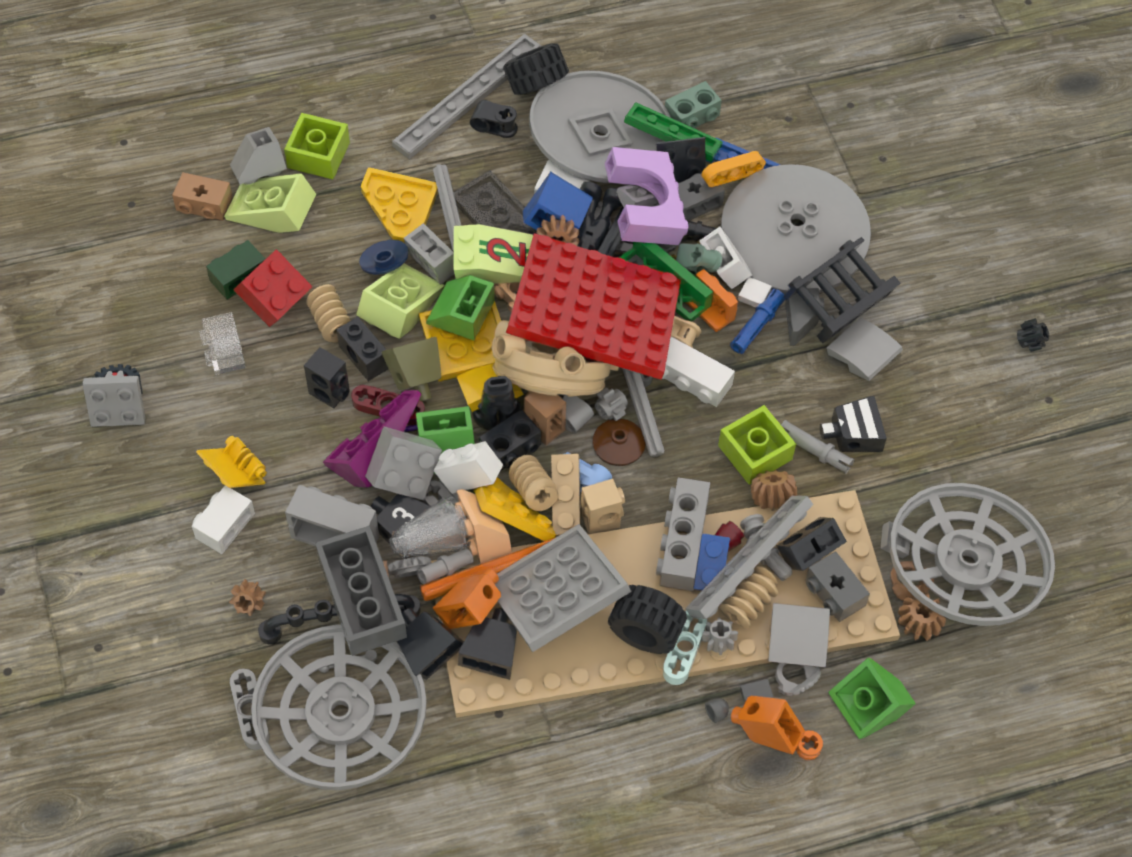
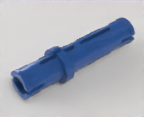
[730,289,786,354]

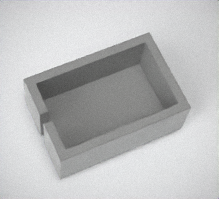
[285,485,379,546]

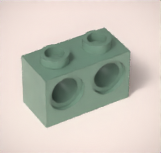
[665,81,722,129]

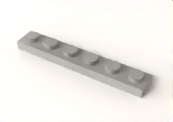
[685,496,813,619]

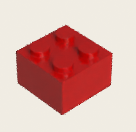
[234,249,312,327]

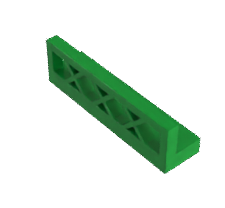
[619,242,713,322]

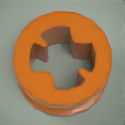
[796,730,823,760]

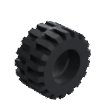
[503,43,569,95]
[608,585,687,654]

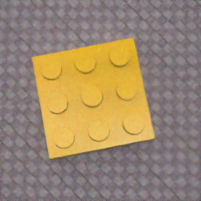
[419,301,501,382]

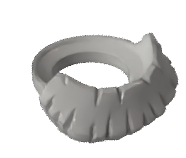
[775,663,821,696]

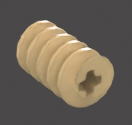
[307,284,351,343]
[509,455,558,511]
[720,566,778,628]

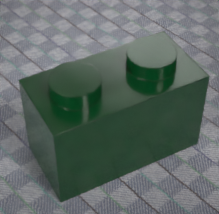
[206,240,265,300]

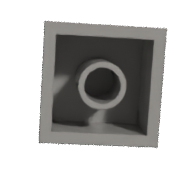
[365,427,442,500]

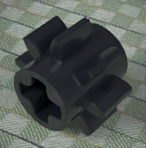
[1017,318,1049,352]

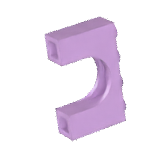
[605,147,688,245]

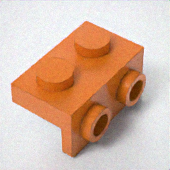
[684,269,738,332]

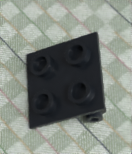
[656,137,706,183]

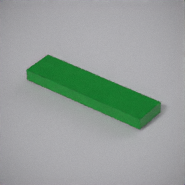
[624,102,723,162]

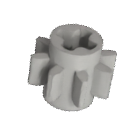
[595,387,628,421]
[702,617,738,655]

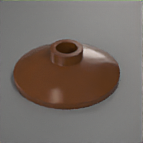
[593,419,646,466]

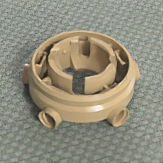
[492,320,619,397]

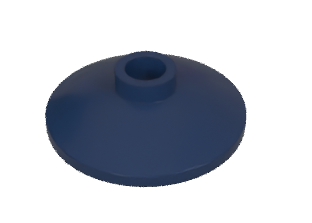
[359,240,409,275]

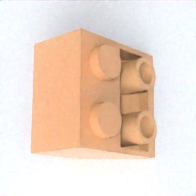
[455,489,512,564]

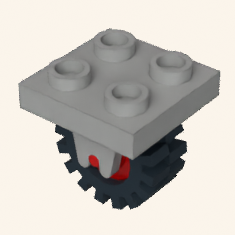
[83,364,146,427]

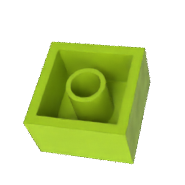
[284,113,350,179]
[718,405,796,485]

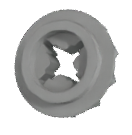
[388,556,431,578]

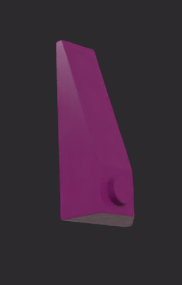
[323,390,421,488]

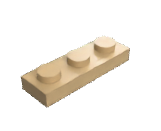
[551,454,581,537]

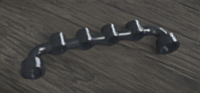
[258,594,421,645]

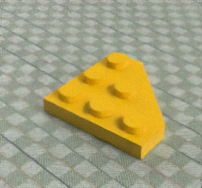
[361,167,438,244]
[474,477,556,541]

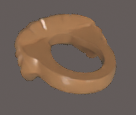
[890,561,934,601]

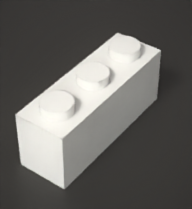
[662,337,735,407]

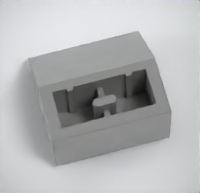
[230,127,287,185]

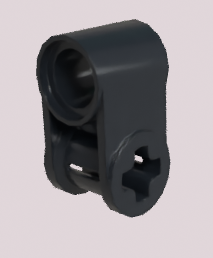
[469,100,518,138]

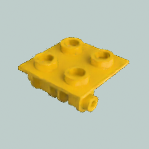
[196,436,267,488]

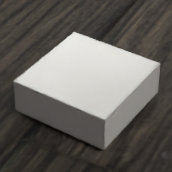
[738,277,772,307]

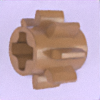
[229,579,266,616]

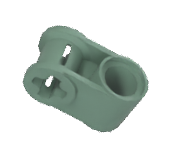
[676,243,722,274]

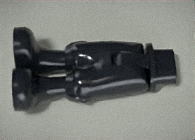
[577,182,622,251]
[472,376,521,430]

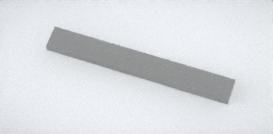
[392,34,541,160]

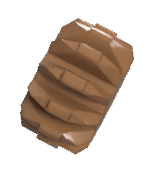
[537,215,579,246]
[751,470,797,511]
[898,593,946,641]

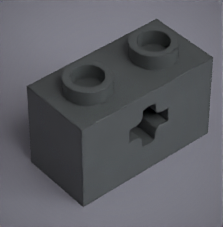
[678,173,725,221]
[806,551,870,622]

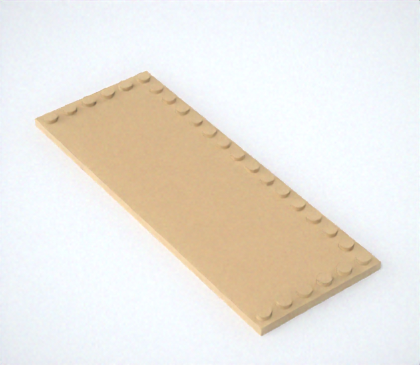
[431,490,900,718]

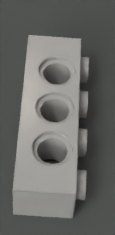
[656,477,710,591]

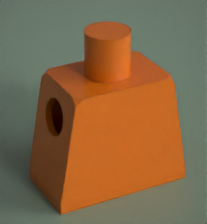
[433,569,501,629]
[731,695,805,755]

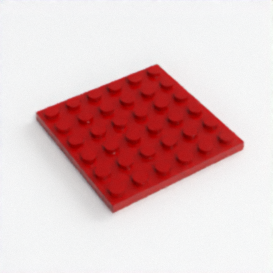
[506,233,681,380]

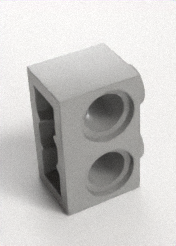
[404,223,454,285]

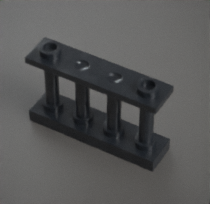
[783,237,901,344]

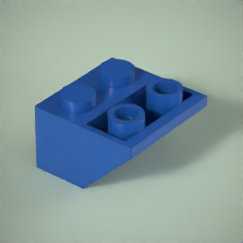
[523,171,593,238]

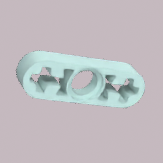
[663,611,707,685]

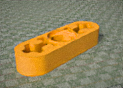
[701,151,766,187]

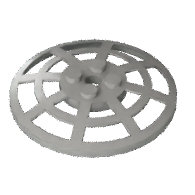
[889,483,1055,626]
[251,625,427,790]

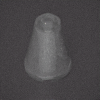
[389,496,471,558]

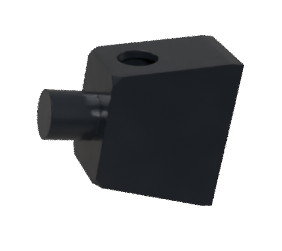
[397,608,464,680]
[458,608,517,680]

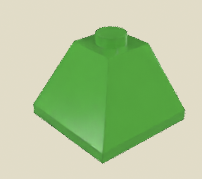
[828,658,916,739]

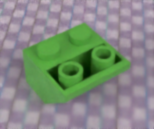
[426,275,495,340]
[416,406,475,474]

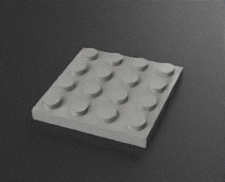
[495,524,631,652]

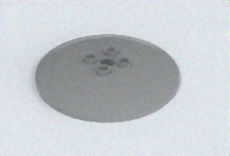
[529,71,671,183]
[721,164,871,294]

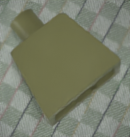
[382,337,441,401]

